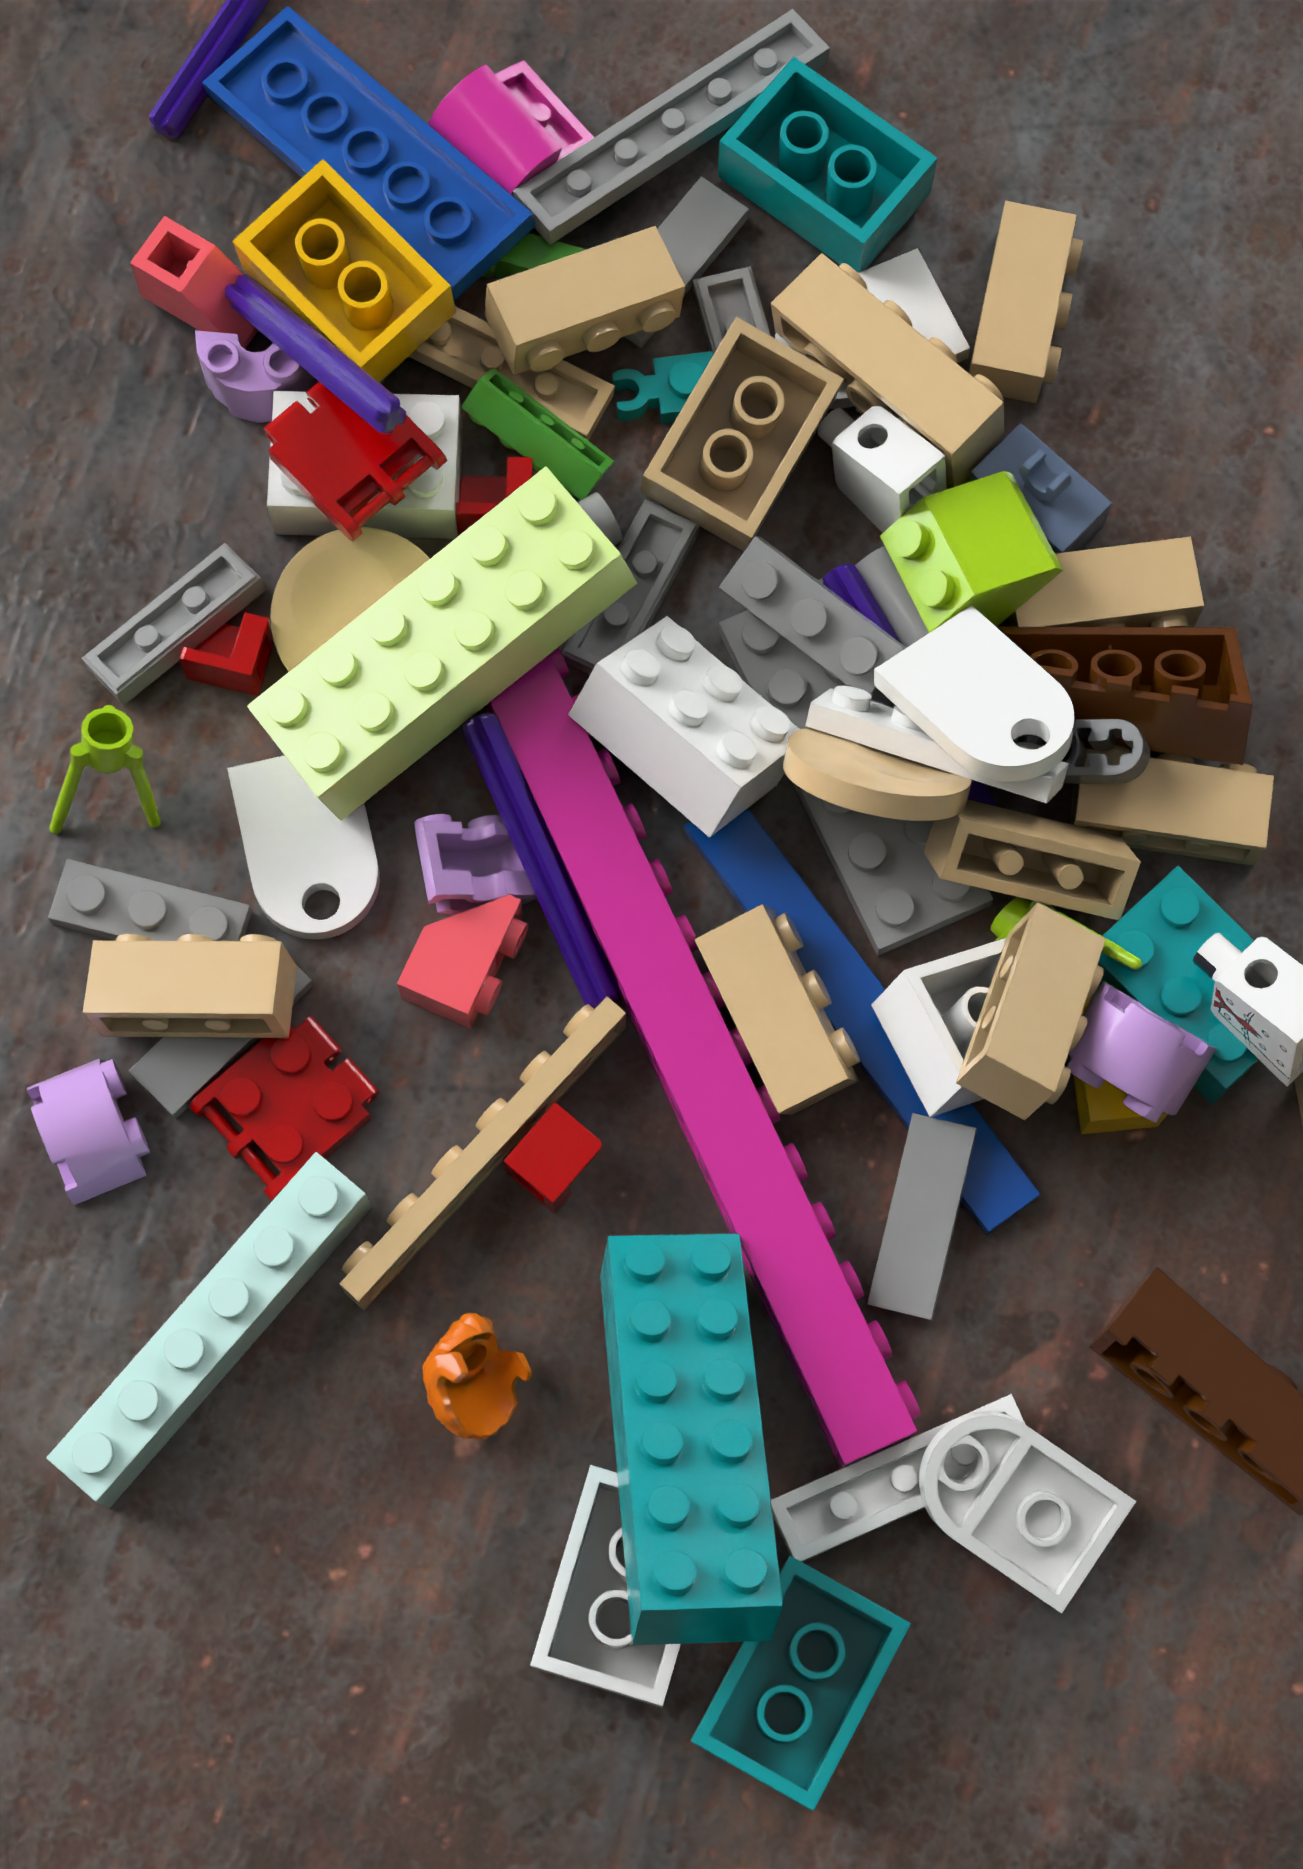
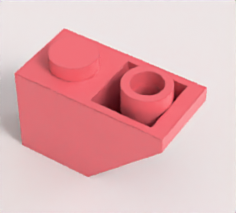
[130,216,258,349]
[397,895,529,1029]

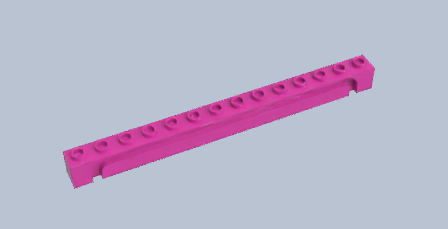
[485,647,921,1469]

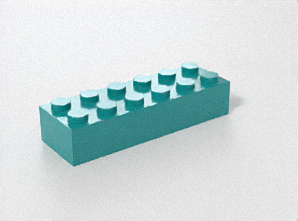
[600,1234,783,1645]

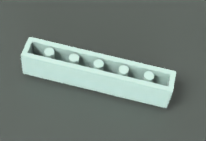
[46,1152,372,1508]

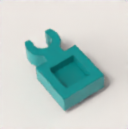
[612,351,713,424]

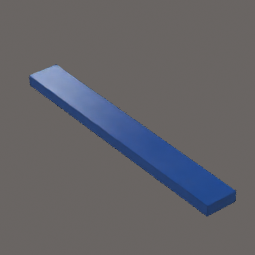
[683,808,1040,1235]

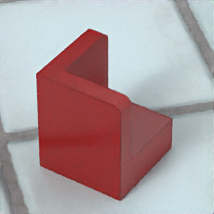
[456,457,534,536]
[179,612,274,696]
[503,1102,602,1214]

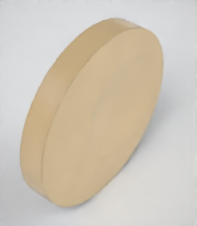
[270,527,430,672]
[783,727,972,821]

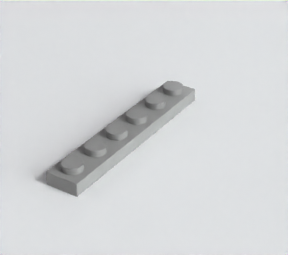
[513,9,830,245]

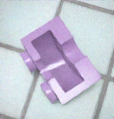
[195,330,319,423]
[414,814,537,915]
[1066,981,1217,1123]
[27,1058,150,1205]

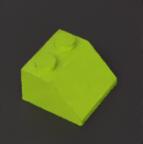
[880,471,1063,633]

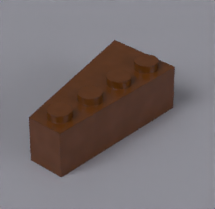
[997,627,1253,765]
[1089,1267,1303,1516]

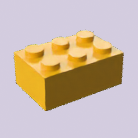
[232,159,456,383]

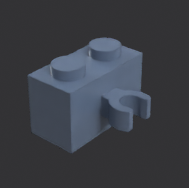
[968,423,1112,554]

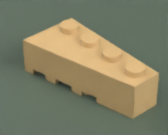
[771,253,1004,489]

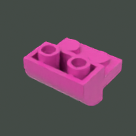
[428,60,594,196]

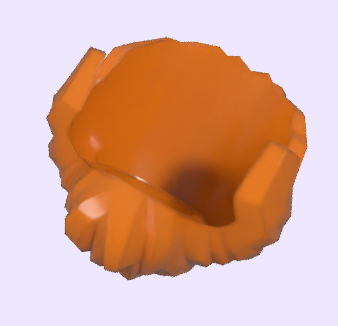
[423,1313,532,1440]

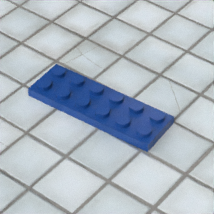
[202,6,536,301]

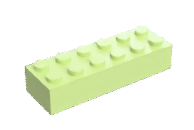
[247,466,638,821]

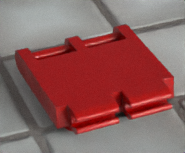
[263,382,447,542]
[189,1016,380,1201]

